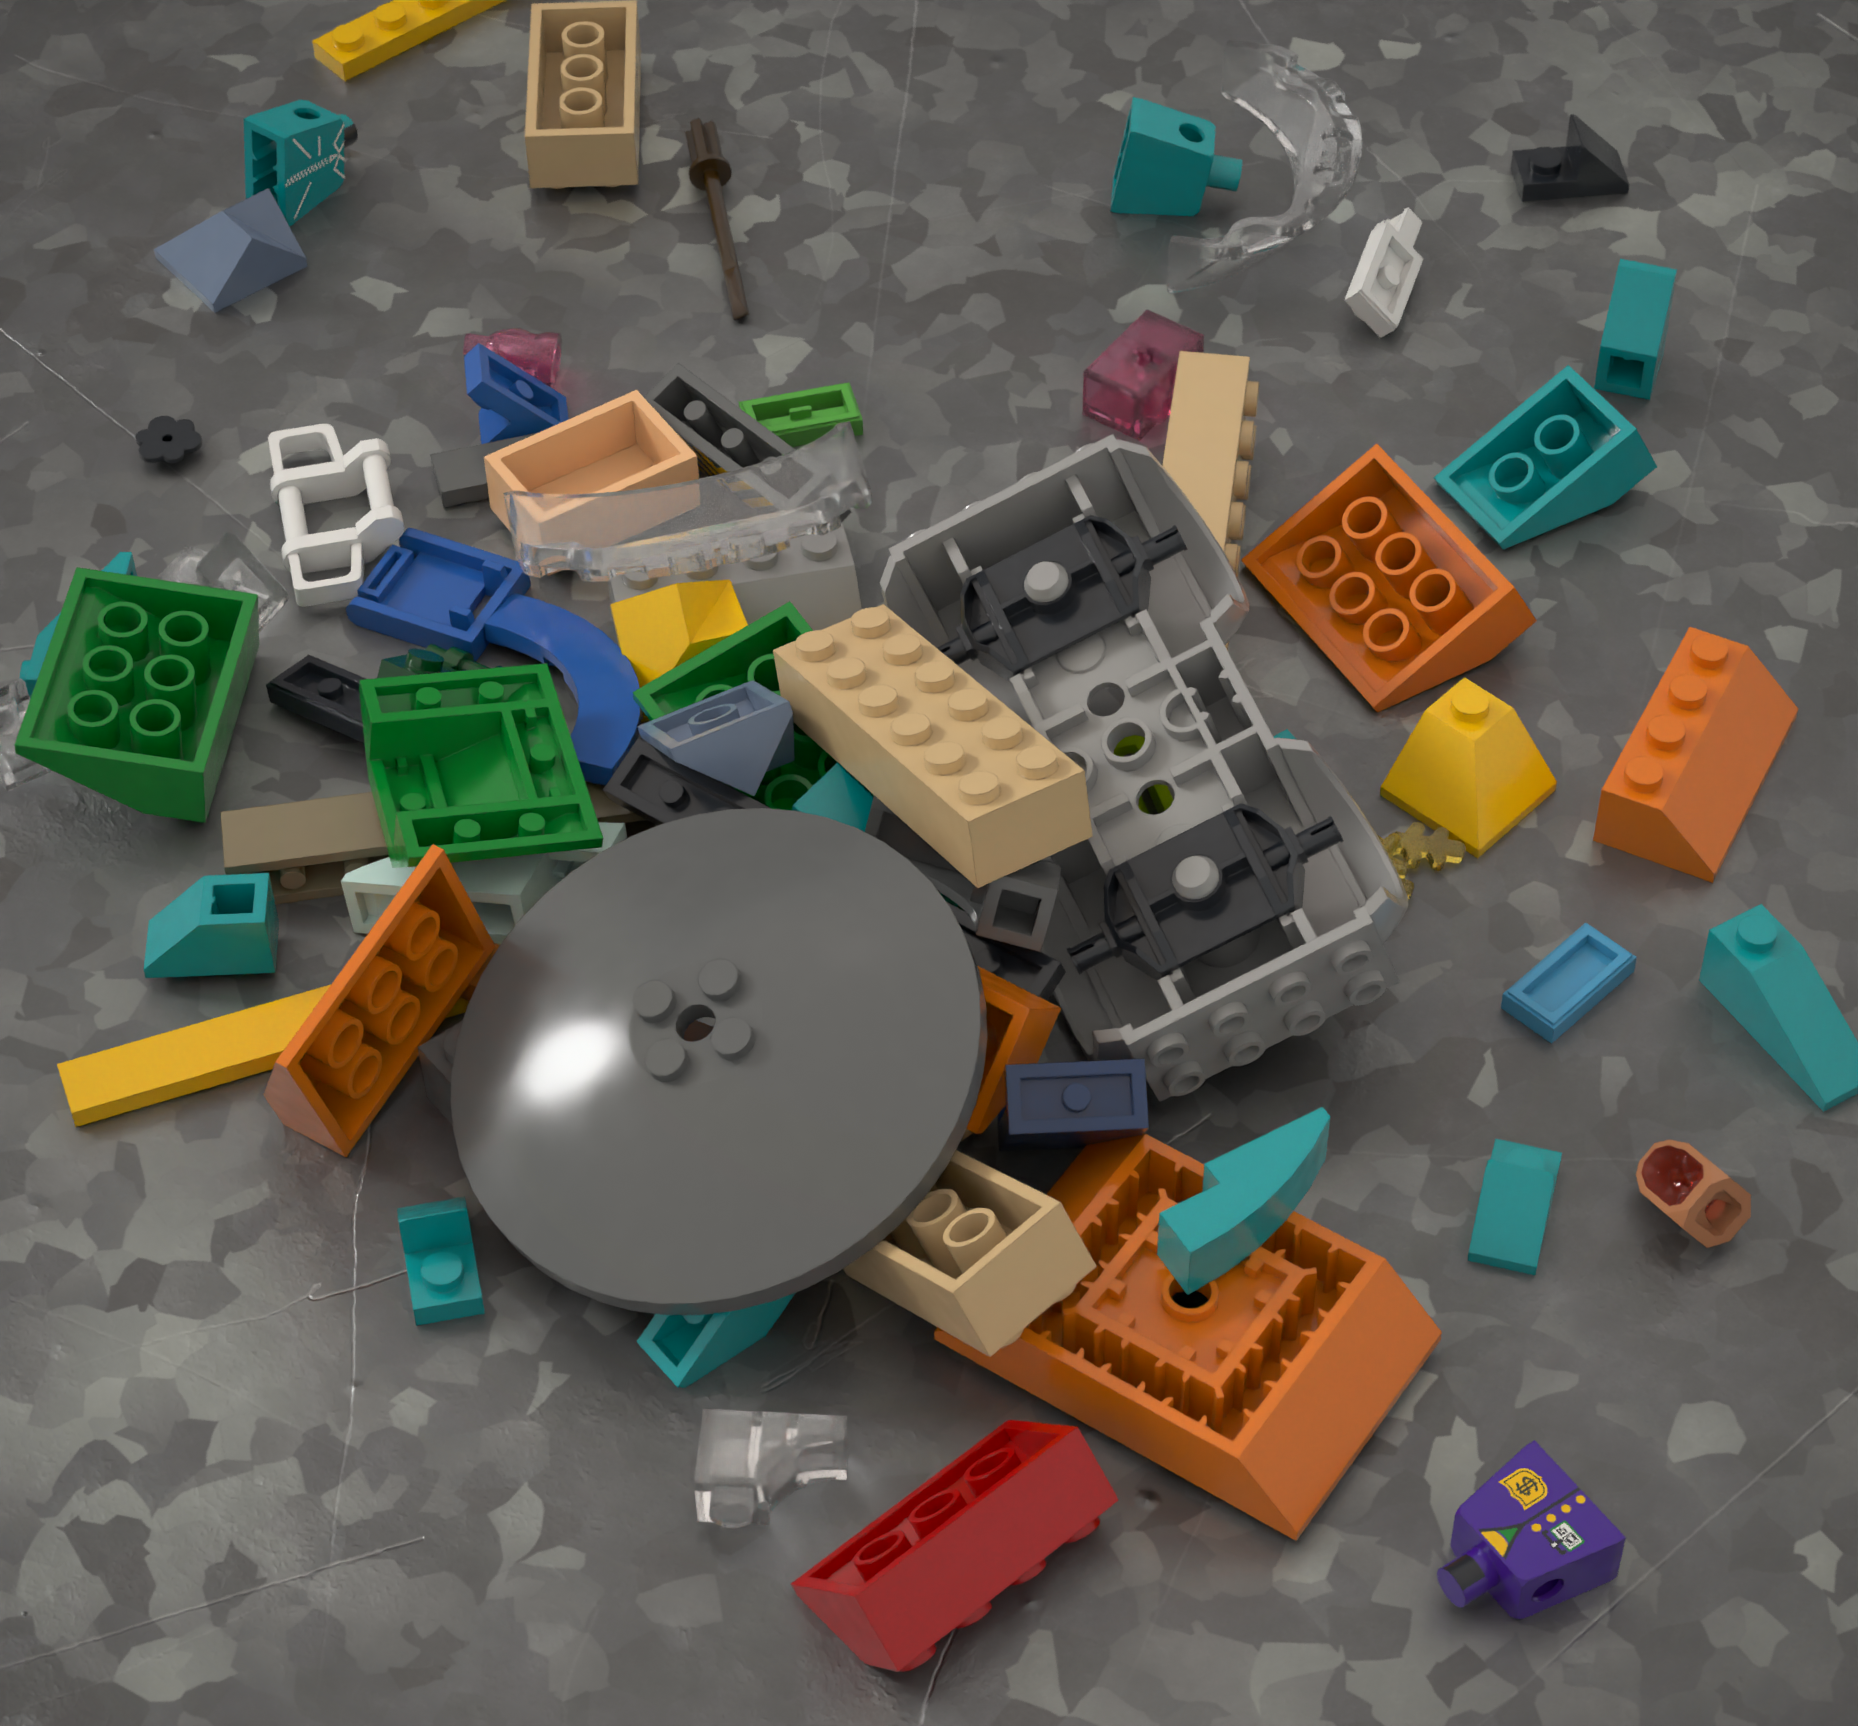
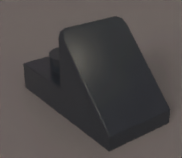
[1511,114,1629,202]

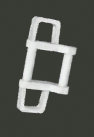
[268,424,404,607]

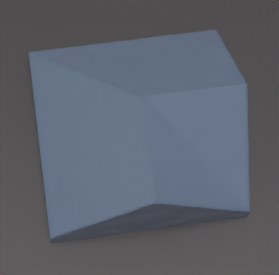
[154,188,307,313]
[637,680,794,796]

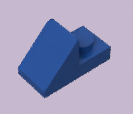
[464,343,568,444]

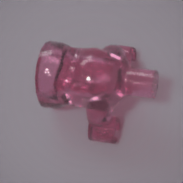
[463,328,562,388]

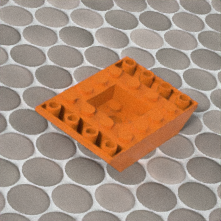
[934,1134,1442,1541]

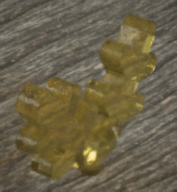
[1377,822,1466,900]

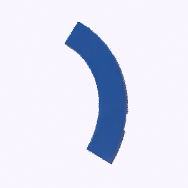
[484,593,643,786]

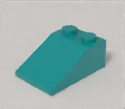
[1433,365,1657,550]

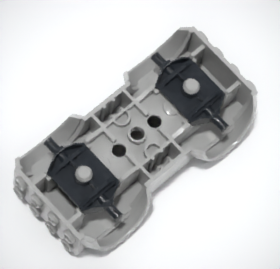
[880,434,1408,1102]

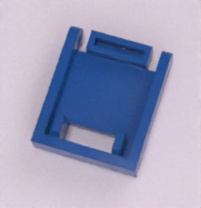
[346,528,531,662]

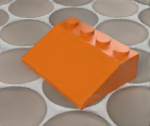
[1241,443,1537,713]
[263,845,496,1158]

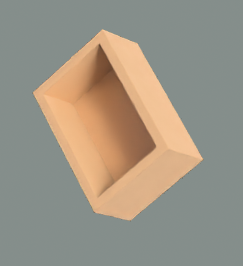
[484,390,701,576]

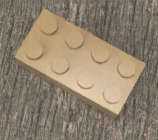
[525,0,641,189]
[843,1150,1097,1357]

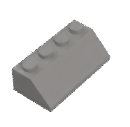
[606,524,862,645]

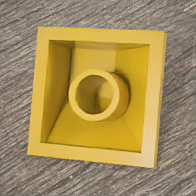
[1380,677,1557,859]

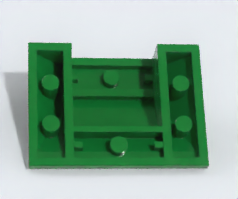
[359,663,603,868]

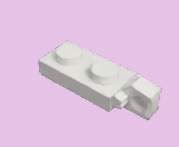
[1344,207,1423,338]

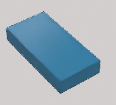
[1501,923,1637,1044]

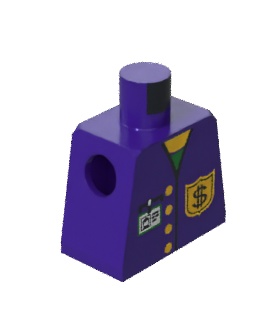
[1437,1440,1626,1619]

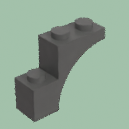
[865,795,1062,952]

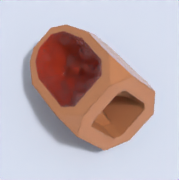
[1636,1139,1751,1248]

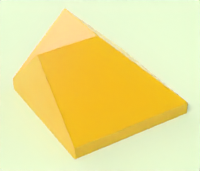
[610,579,748,723]

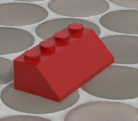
[791,1419,1119,1672]

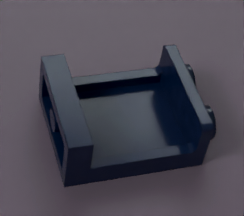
[997,1059,1149,1151]

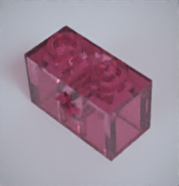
[1082,309,1204,441]

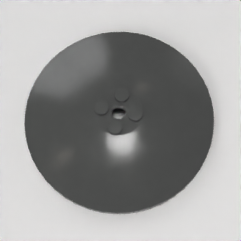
[450,808,987,1315]

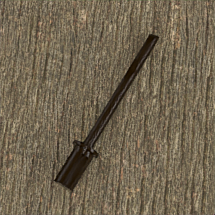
[685,118,749,321]

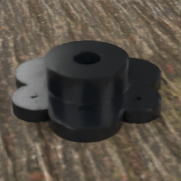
[135,416,202,463]

